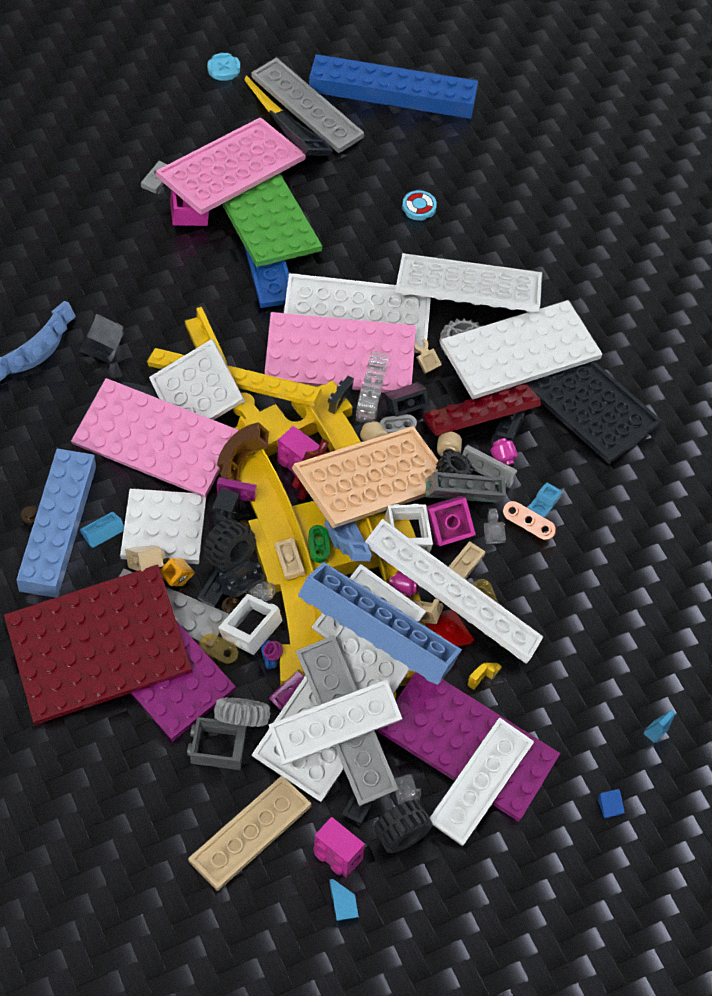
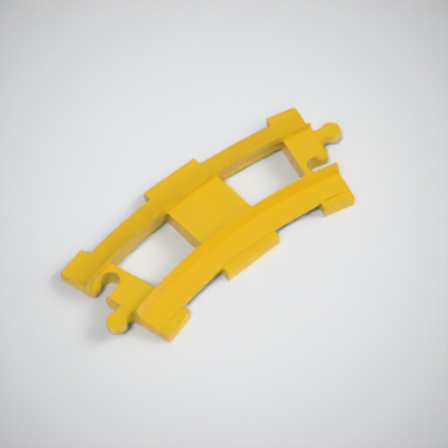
[219,380,425,700]

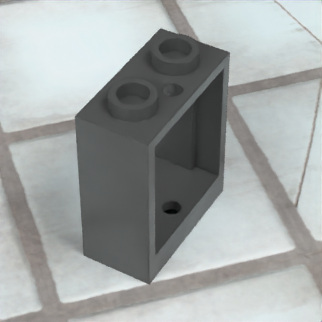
[187,717,247,770]

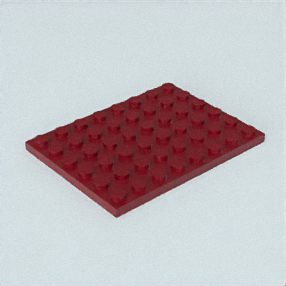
[4,564,192,725]

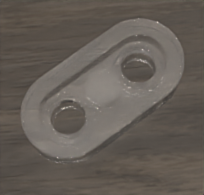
[245,581,276,601]

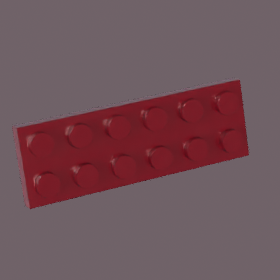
[423,384,541,436]

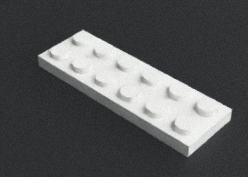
[269,680,402,765]
[430,718,534,846]

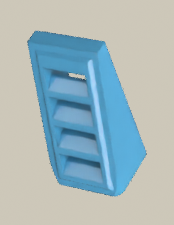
[644,710,675,743]

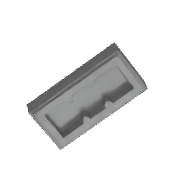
[141,161,167,194]

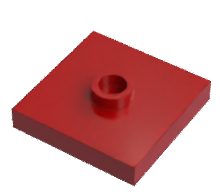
[424,609,474,647]

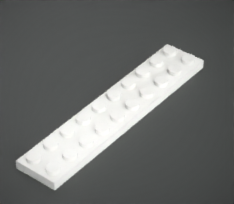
[365,519,543,664]

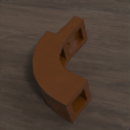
[217,422,269,481]

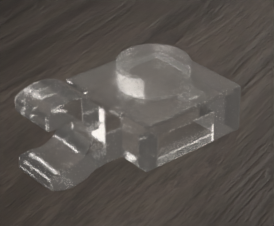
[484,509,506,544]

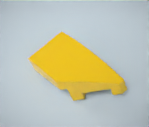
[468,663,502,689]

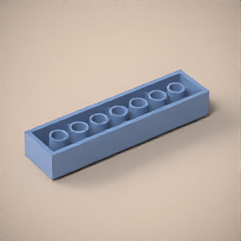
[17,449,96,598]
[298,562,461,685]

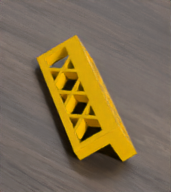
[185,307,227,365]

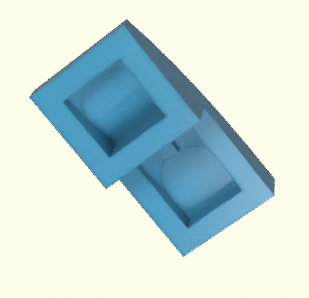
[527,482,563,518]

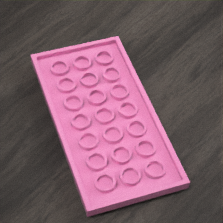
[156,117,306,215]
[265,312,416,393]
[71,378,239,498]

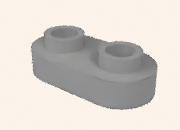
[380,415,417,434]

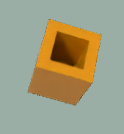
[160,558,195,586]

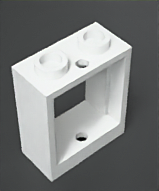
[385,504,433,553]
[218,594,283,655]

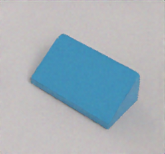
[80,512,124,548]

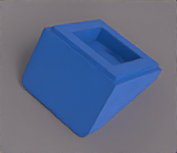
[598,789,625,819]

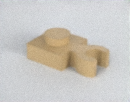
[414,339,442,374]

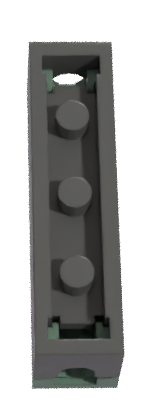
[425,472,506,503]

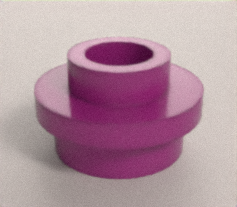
[263,641,283,661]

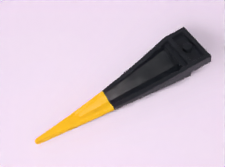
[244,76,333,156]

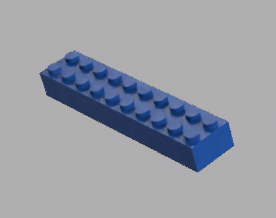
[309,54,478,119]

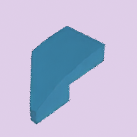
[329,879,358,920]

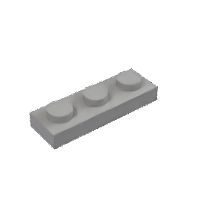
[462,445,517,488]

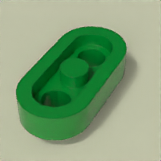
[308,525,330,563]

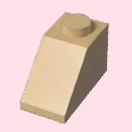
[125,545,165,571]

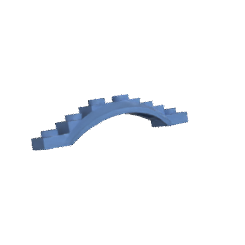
[0,301,76,381]
[324,519,372,562]

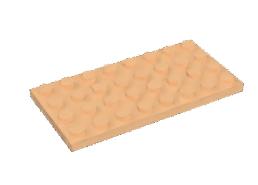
[292,426,438,528]

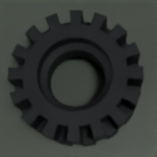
[436,450,473,475]

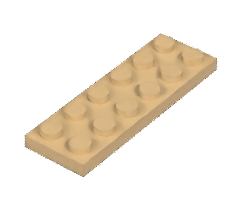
[188,776,311,891]

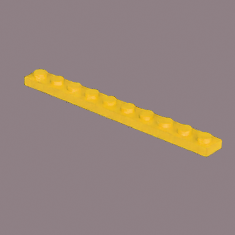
[147,348,322,407]

